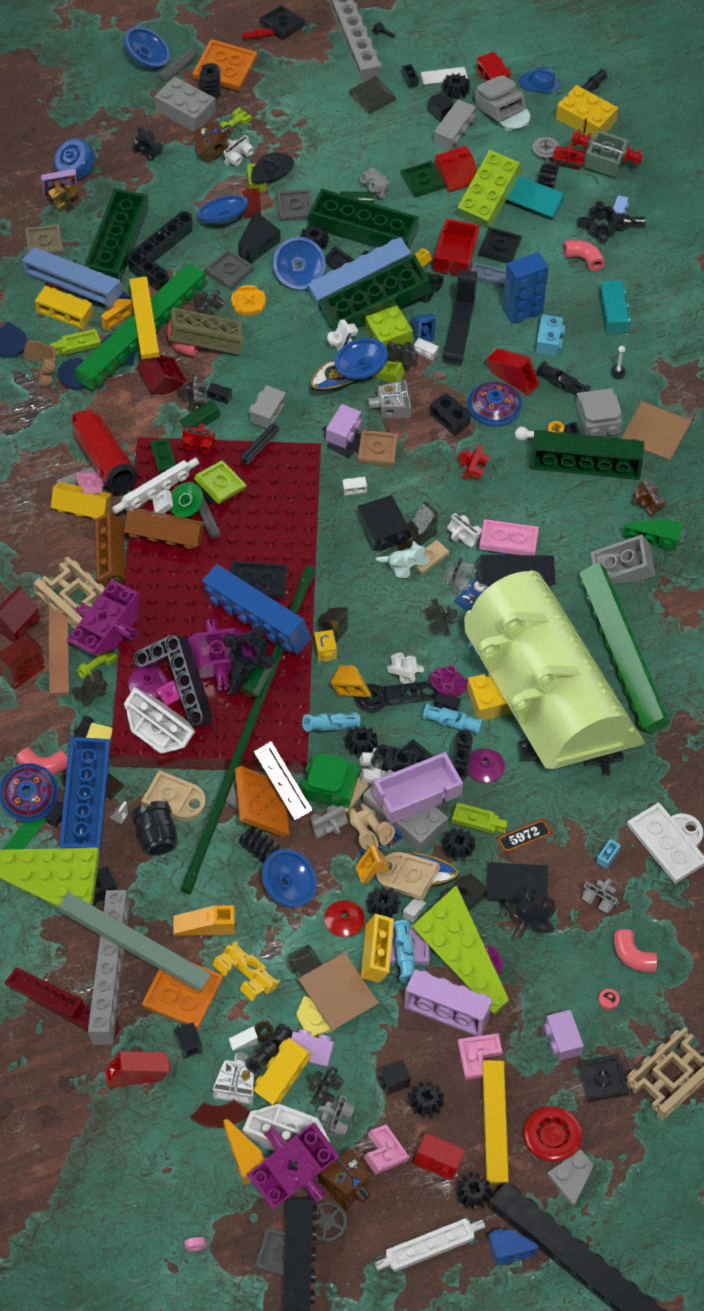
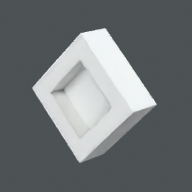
[152,489,173,514]

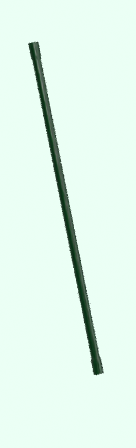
[180,565,316,894]

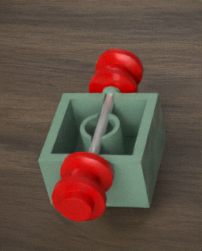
[571,129,644,177]

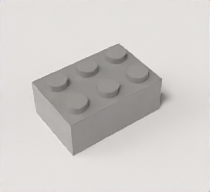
[154,76,216,131]

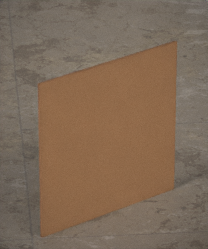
[621,401,691,460]
[298,952,379,1030]

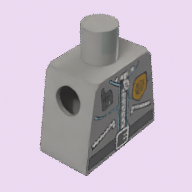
[368,380,411,418]

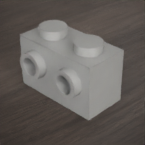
[249,385,286,429]

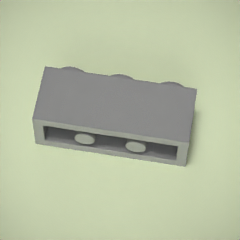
[433,99,477,150]

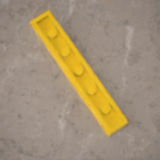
[129,277,160,359]
[482,1060,508,1184]

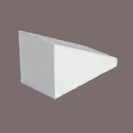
[109,801,128,824]
[403,898,426,923]
[229,1026,258,1051]

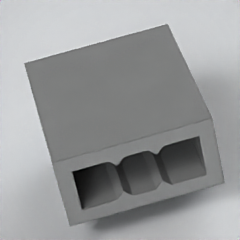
[474,76,526,121]
[576,388,622,436]

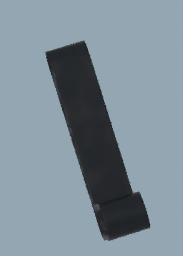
[128,211,193,292]
[444,269,478,365]
[134,635,213,727]
[371,730,473,782]

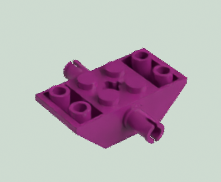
[67,580,140,655]
[177,619,256,690]
[247,1122,340,1209]

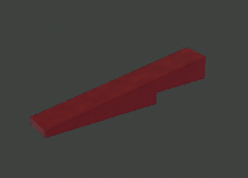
[4,967,121,1040]

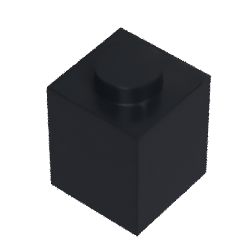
[427,92,454,123]
[174,1023,203,1059]
[377,1060,411,1095]

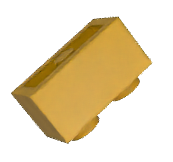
[415,248,432,267]

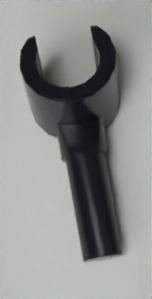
[372,22,395,38]

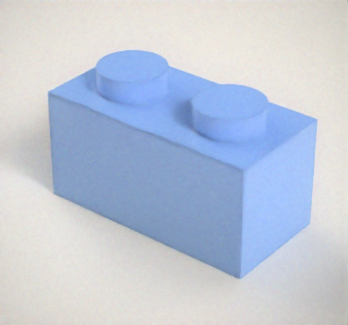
[613,195,629,215]

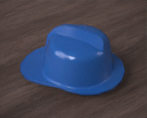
[519,67,559,93]

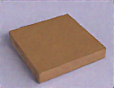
[357,430,398,467]

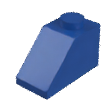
[411,313,436,342]
[488,1229,538,1266]

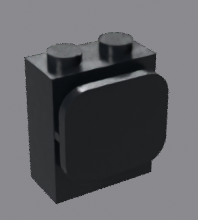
[357,495,409,551]

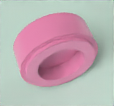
[184,1237,207,1252]

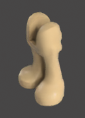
[348,803,395,850]

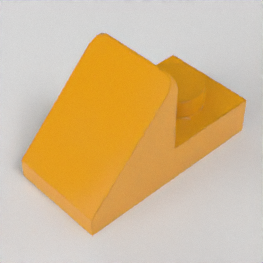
[101,299,134,331]
[355,845,390,884]

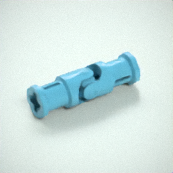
[422,703,483,735]
[302,712,361,732]
[393,920,416,983]

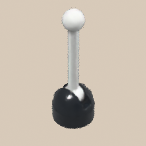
[611,346,626,380]

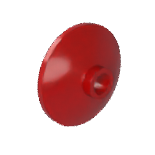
[324,900,365,937]

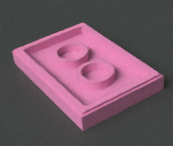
[479,519,539,555]

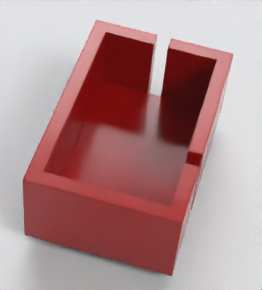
[433,218,480,276]

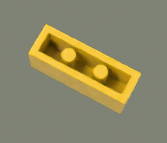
[35,286,93,330]
[51,482,112,520]
[361,914,394,983]
[253,1038,314,1105]

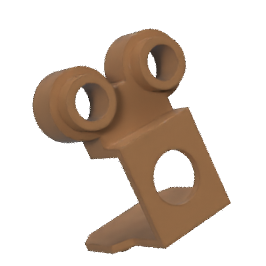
[23,341,55,387]

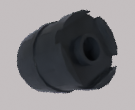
[132,801,178,856]

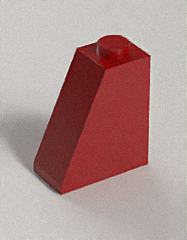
[487,348,539,396]
[105,1051,170,1089]

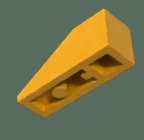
[223,1119,267,1185]

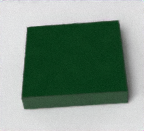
[400,160,446,198]

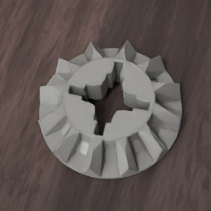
[532,137,559,160]

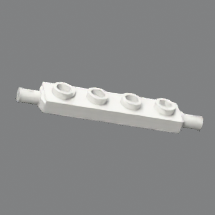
[112,458,199,514]
[374,1218,485,1272]

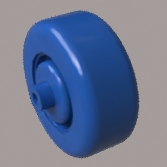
[54,138,95,180]

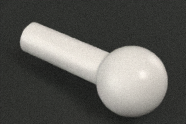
[515,427,534,441]

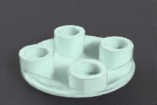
[498,108,530,131]

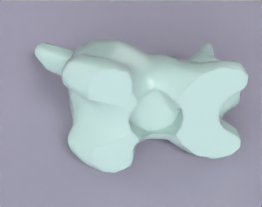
[376,541,430,578]

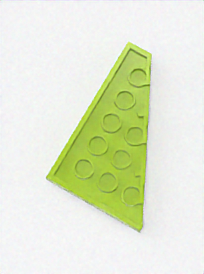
[0,848,100,908]

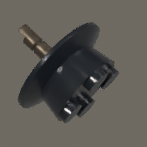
[504,885,557,941]

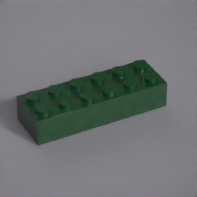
[84,188,149,283]
[309,188,419,250]
[319,254,432,332]
[530,430,645,480]

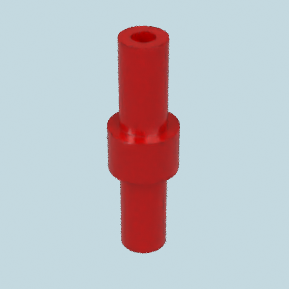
[242,28,275,39]

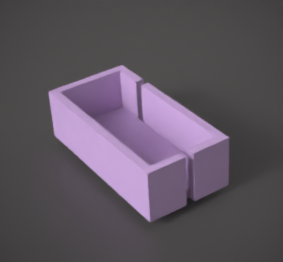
[373,752,463,824]

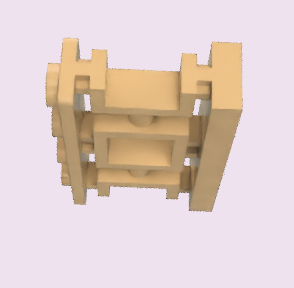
[34,557,105,629]
[627,1027,704,1122]

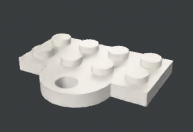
[627,802,704,884]

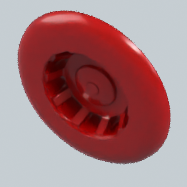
[523,1106,583,1162]

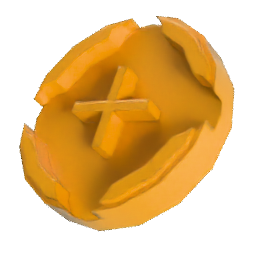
[231,285,266,316]

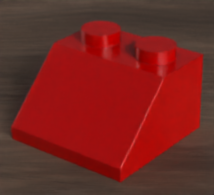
[435,145,477,193]

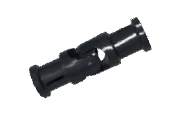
[537,361,591,395]
[245,1024,293,1074]

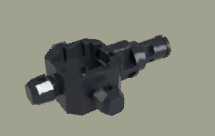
[577,201,645,243]
[224,626,275,695]

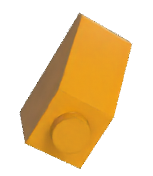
[330,665,371,697]

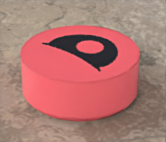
[598,989,619,1011]

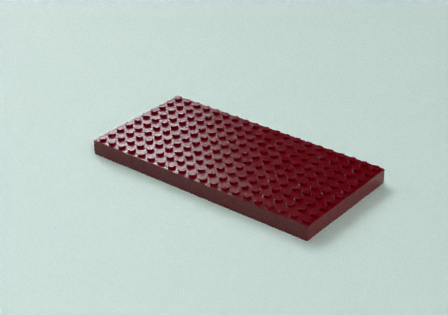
[110,437,321,773]

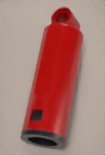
[72,410,138,493]

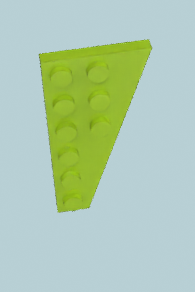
[412,885,509,1015]

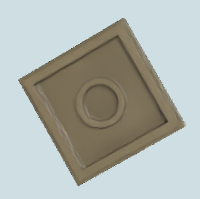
[25,224,64,255]

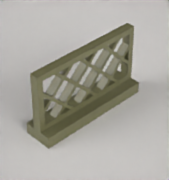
[170,307,244,355]

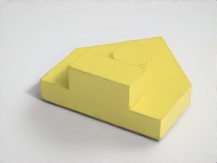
[296,996,335,1037]

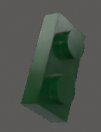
[150,438,176,475]

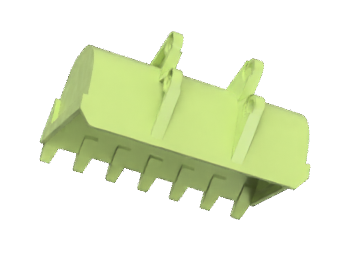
[464,570,645,769]

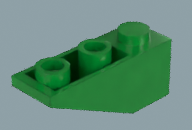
[622,519,683,551]

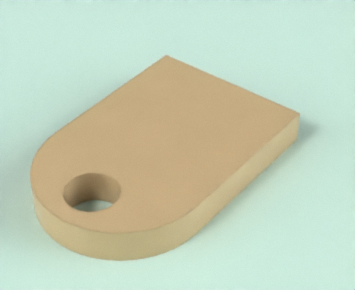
[141,770,206,821]
[376,852,441,900]

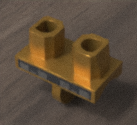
[48,179,79,211]

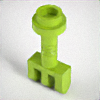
[220,108,253,127]
[77,651,118,679]

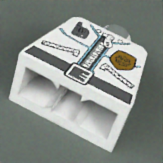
[213,1053,254,1105]

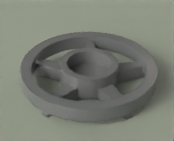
[312,1202,347,1242]

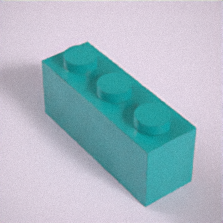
[599,280,631,334]

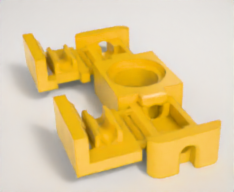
[212,941,280,1002]

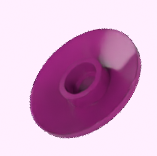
[128,667,167,699]
[468,748,505,783]

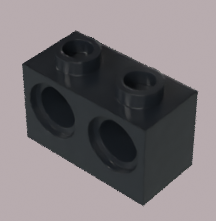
[430,393,471,436]

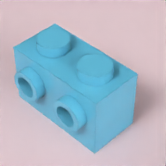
[536,314,566,356]

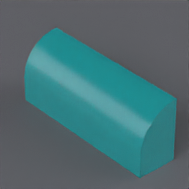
[506,176,565,218]

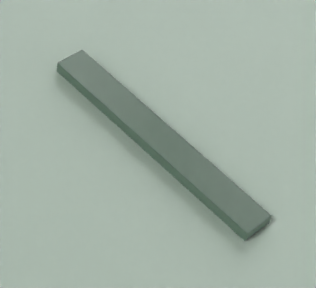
[58,892,211,992]

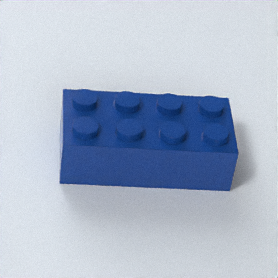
[502,252,549,324]

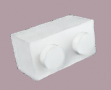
[413,338,439,361]
[342,477,367,496]

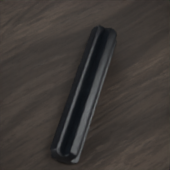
[240,423,279,465]

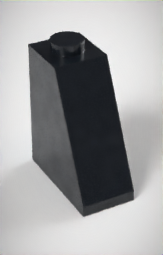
[238,211,281,264]

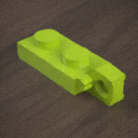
[50,329,101,355]
[451,803,508,833]

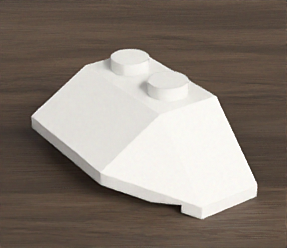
[124,687,195,754]
[243,1104,330,1151]

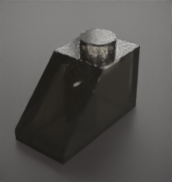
[408,501,438,546]
[317,607,348,642]

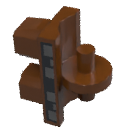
[633,479,666,517]

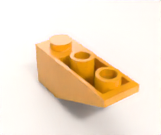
[174,905,235,936]

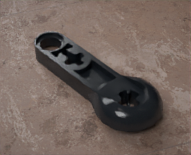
[355,681,437,713]

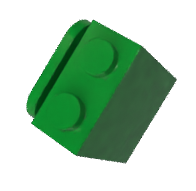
[301,754,359,809]

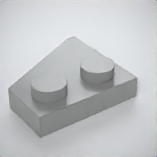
[547,1149,594,1207]

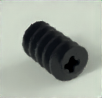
[199,63,221,99]
[239,826,281,863]

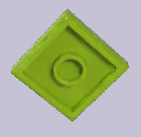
[194,460,247,504]

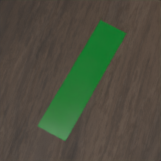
[2,817,46,850]

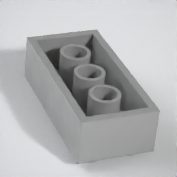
[363,769,448,853]

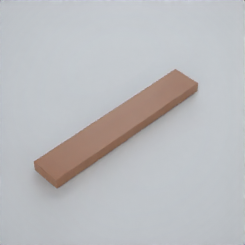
[49,605,69,696]

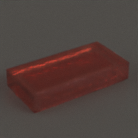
[242,188,261,219]

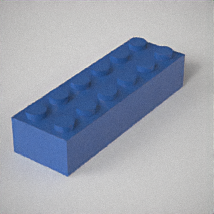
[202,564,311,655]
[59,737,111,858]

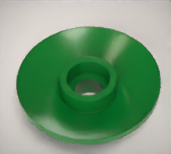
[170,482,203,518]

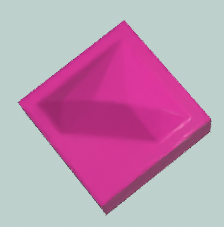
[156,680,181,706]

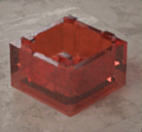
[0,633,45,689]

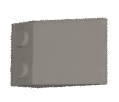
[591,535,656,584]

